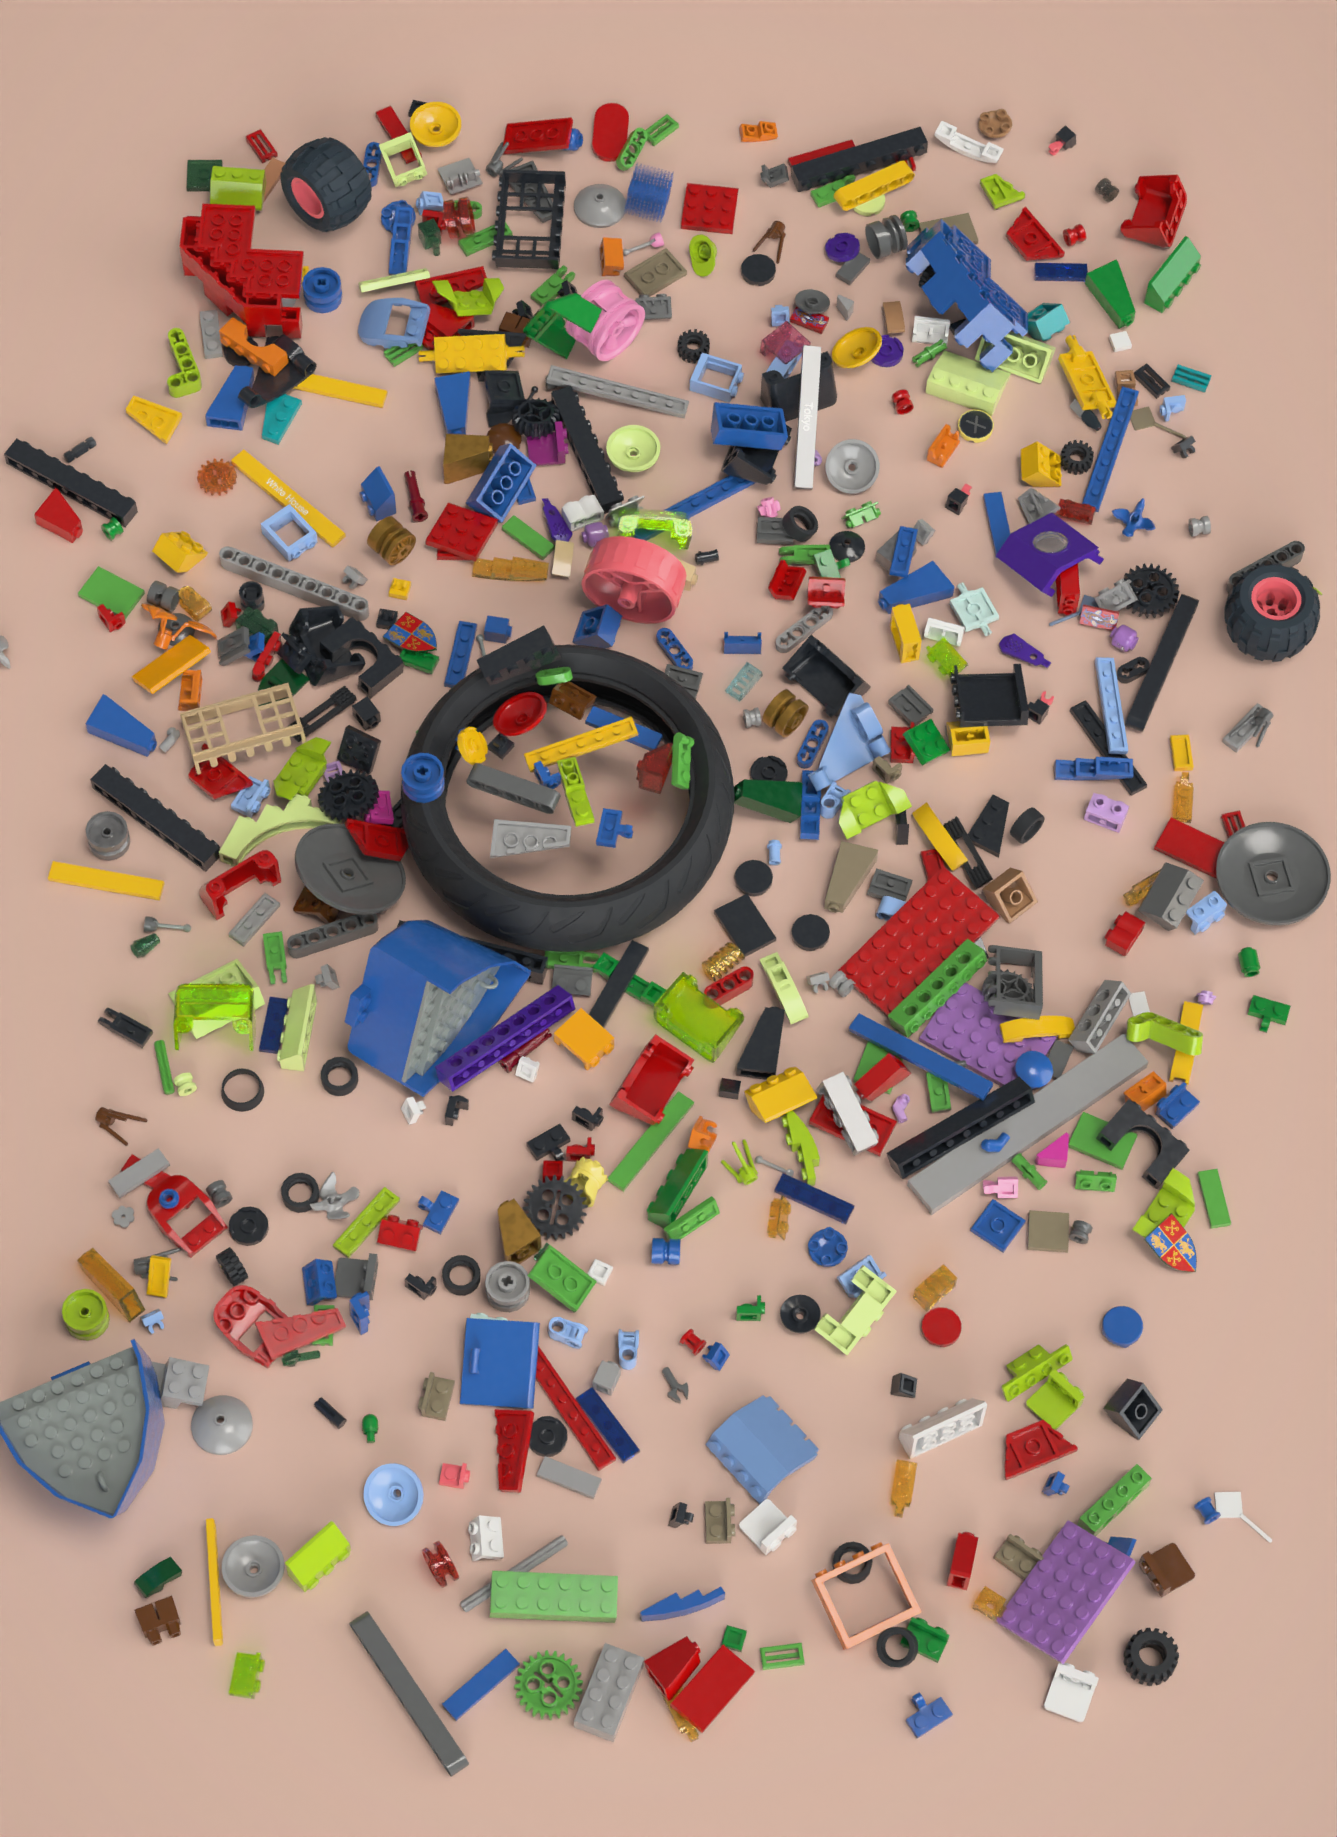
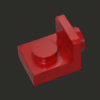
[422,210,447,236]
[97,604,126,632]
[566,1137,595,1162]
[543,1160,563,1191]

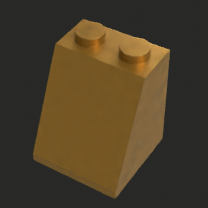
[443,434,493,484]
[497,1199,542,1264]

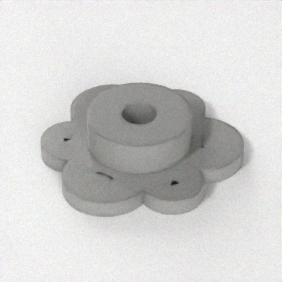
[112,1206,135,1228]

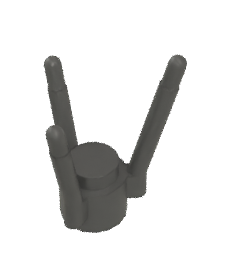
[486,142,523,177]
[1229,707,1274,747]
[134,1248,181,1281]

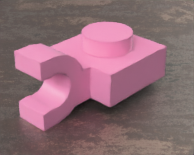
[983,1176,1018,1198]

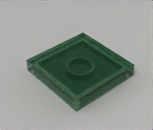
[186,160,223,192]

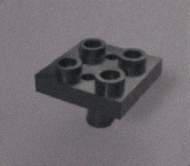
[337,725,381,774]

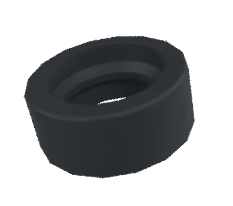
[782,506,818,542]
[1010,807,1045,844]
[321,1057,358,1096]
[281,1173,320,1213]
[442,1255,481,1296]
[832,1541,873,1584]
[876,1627,918,1667]

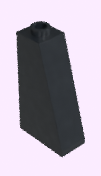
[736,1007,785,1080]

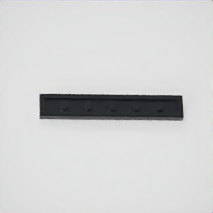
[1070,700,1147,796]
[589,940,649,1028]

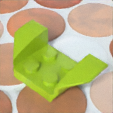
[432,278,504,316]
[273,737,331,801]
[838,781,912,839]
[1132,1168,1195,1238]

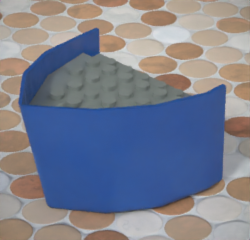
[344,920,531,1097]
[0,1339,165,1518]

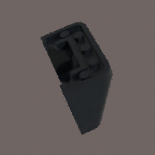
[760,351,837,422]
[721,425,792,485]
[289,605,366,686]
[782,635,871,718]

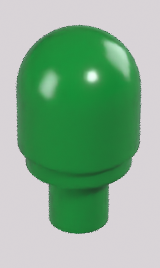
[362,1414,379,1443]

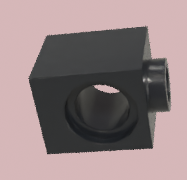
[352,696,381,731]

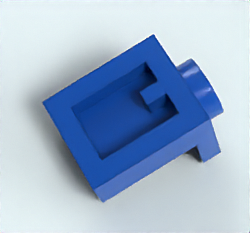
[244,632,265,662]
[534,761,561,789]

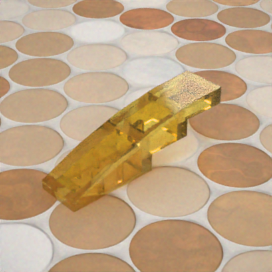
[472,556,549,581]

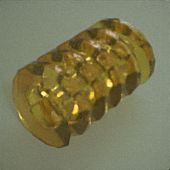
[702,942,745,982]

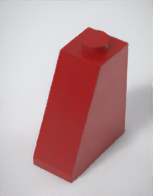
[427,303,475,337]
[34,488,83,543]
[854,1053,911,1101]
[946,1532,979,1590]
[644,1636,701,1701]

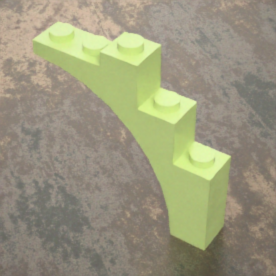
[219,794,342,866]

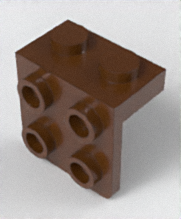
[293,885,340,924]
[1139,1543,1195,1598]

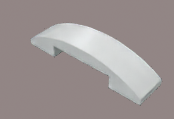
[934,121,1004,163]

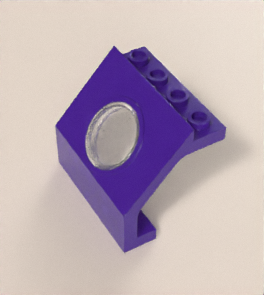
[996,513,1104,597]

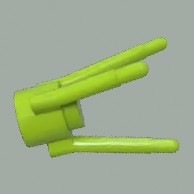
[721,1139,758,1185]

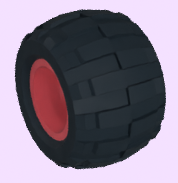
[280,137,372,232]
[1224,563,1320,662]

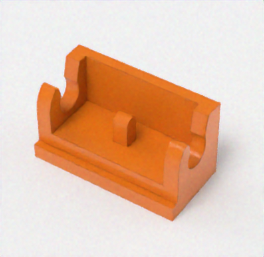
[599,237,624,276]
[927,424,960,468]
[178,670,203,711]
[1123,1071,1167,1111]
[688,1116,717,1153]

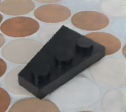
[968,795,1009,858]

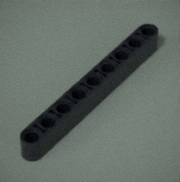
[1125,594,1199,732]

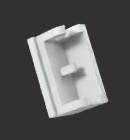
[912,316,950,346]
[924,618,965,647]

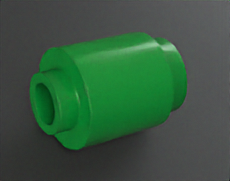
[1238,947,1261,977]

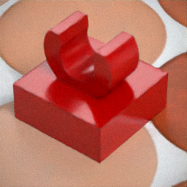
[221,601,243,628]

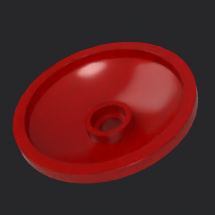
[493,692,547,736]

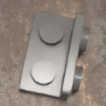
[1094,579,1138,611]

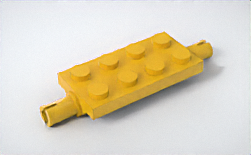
[418,334,525,373]
[1058,335,1117,419]

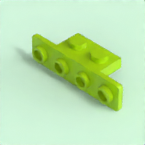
[1001,1344,1073,1402]

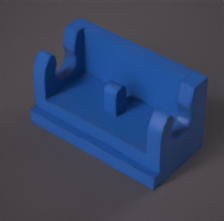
[724,632,762,654]

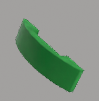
[593,952,668,1007]

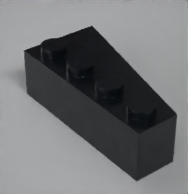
[477,625,562,686]

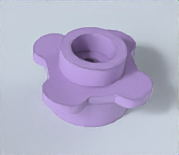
[1196,990,1216,1005]

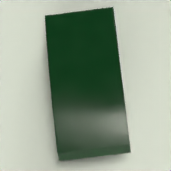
[134,1556,182,1598]

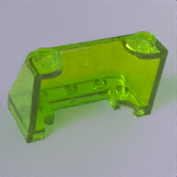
[616,508,692,549]
[654,972,744,1063]

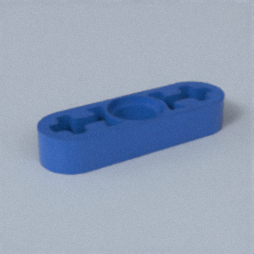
[363,142,382,187]
[656,628,693,670]
[797,720,829,769]

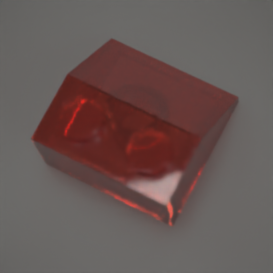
[636,743,673,795]

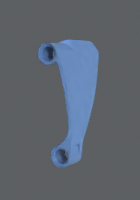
[808,693,891,791]

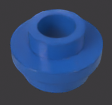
[159,1189,179,1209]

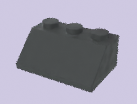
[1138,862,1204,931]

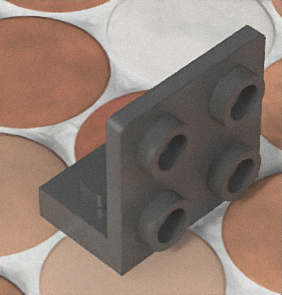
[335,1253,379,1300]

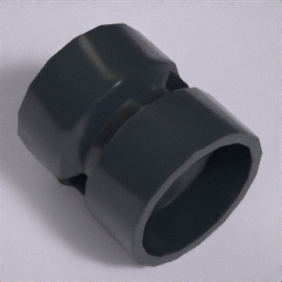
[239,581,265,615]

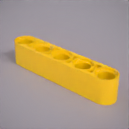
[834,161,915,211]

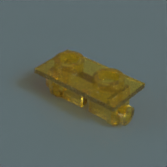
[767,1196,791,1240]

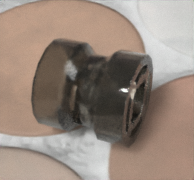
[1095,178,1119,202]

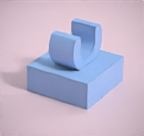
[771,304,790,327]
[140,1308,164,1333]

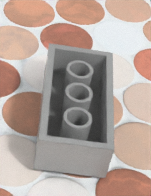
[574,1643,644,1742]

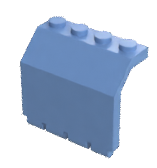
[706,1395,819,1504]

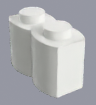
[562,495,604,531]

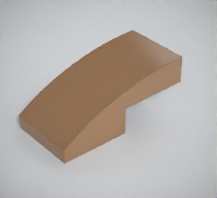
[883,301,905,333]
[1115,370,1138,406]

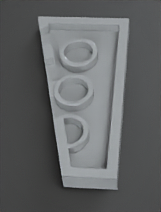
[490,819,572,858]

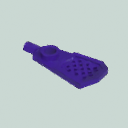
[542,498,573,542]
[999,633,1051,668]

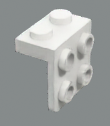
[739,1499,797,1555]
[1044,1663,1099,1722]

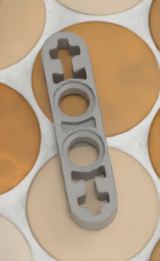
[775,606,833,653]

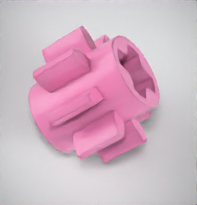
[757,497,781,518]

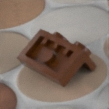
[549,681,596,720]

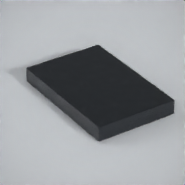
[714,894,776,958]

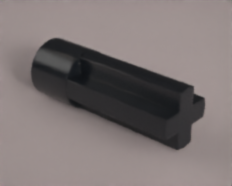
[314,1397,347,1429]

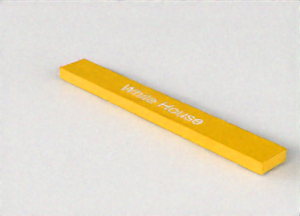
[231,449,346,548]

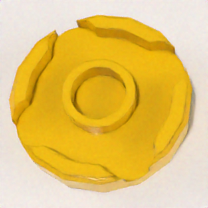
[457,727,488,765]

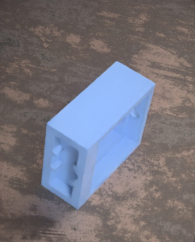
[690,353,744,403]
[261,504,318,562]

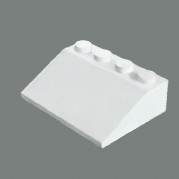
[899,1398,987,1459]

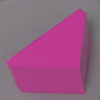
[1035,1132,1069,1168]

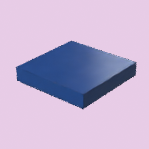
[970,1199,1026,1253]

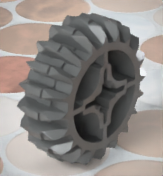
[982,969,1033,1007]

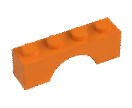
[219,317,289,377]

